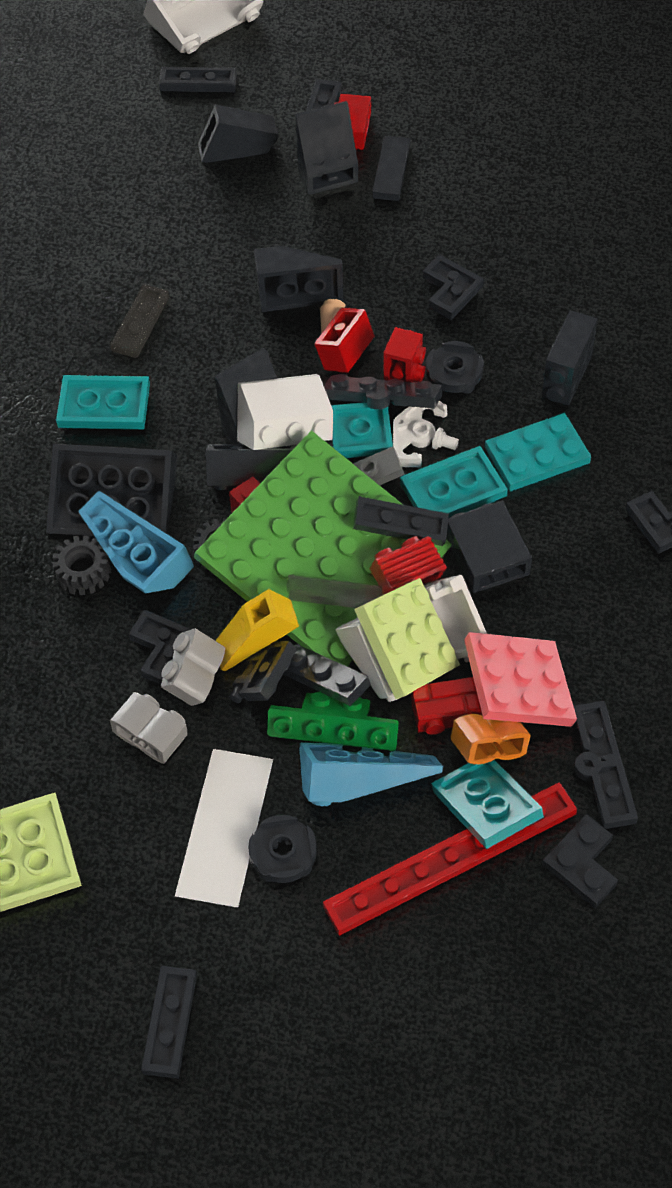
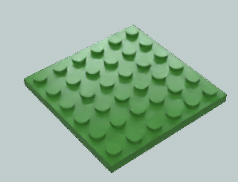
[194,430,452,667]

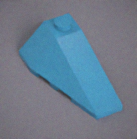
[78,491,194,593]
[299,743,443,806]

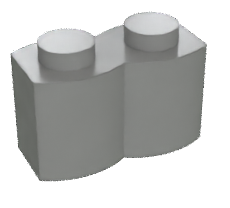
[161,628,225,706]
[110,692,187,764]

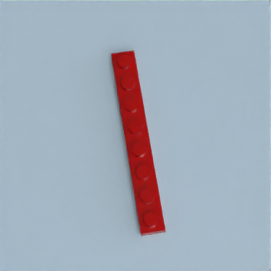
[323,782,577,936]

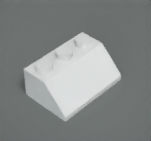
[237,374,333,450]

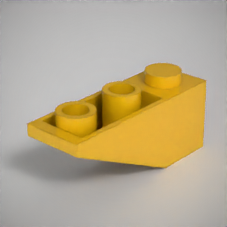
[216,589,299,671]

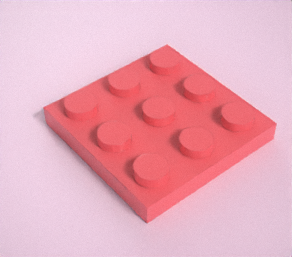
[464,632,577,727]

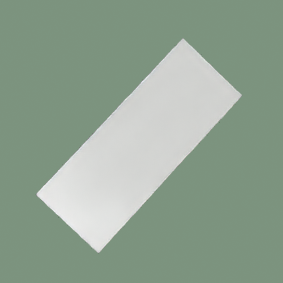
[175,749,273,908]

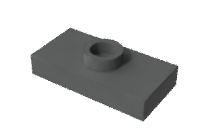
[354,446,405,485]

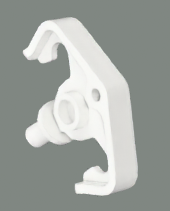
[393,401,459,468]

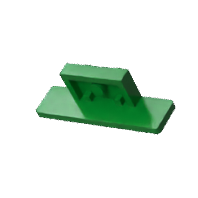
[267,692,399,751]

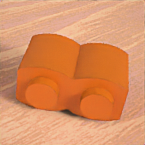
[451,714,531,764]

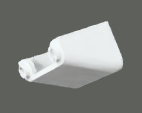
[144,0,263,54]
[335,575,487,702]

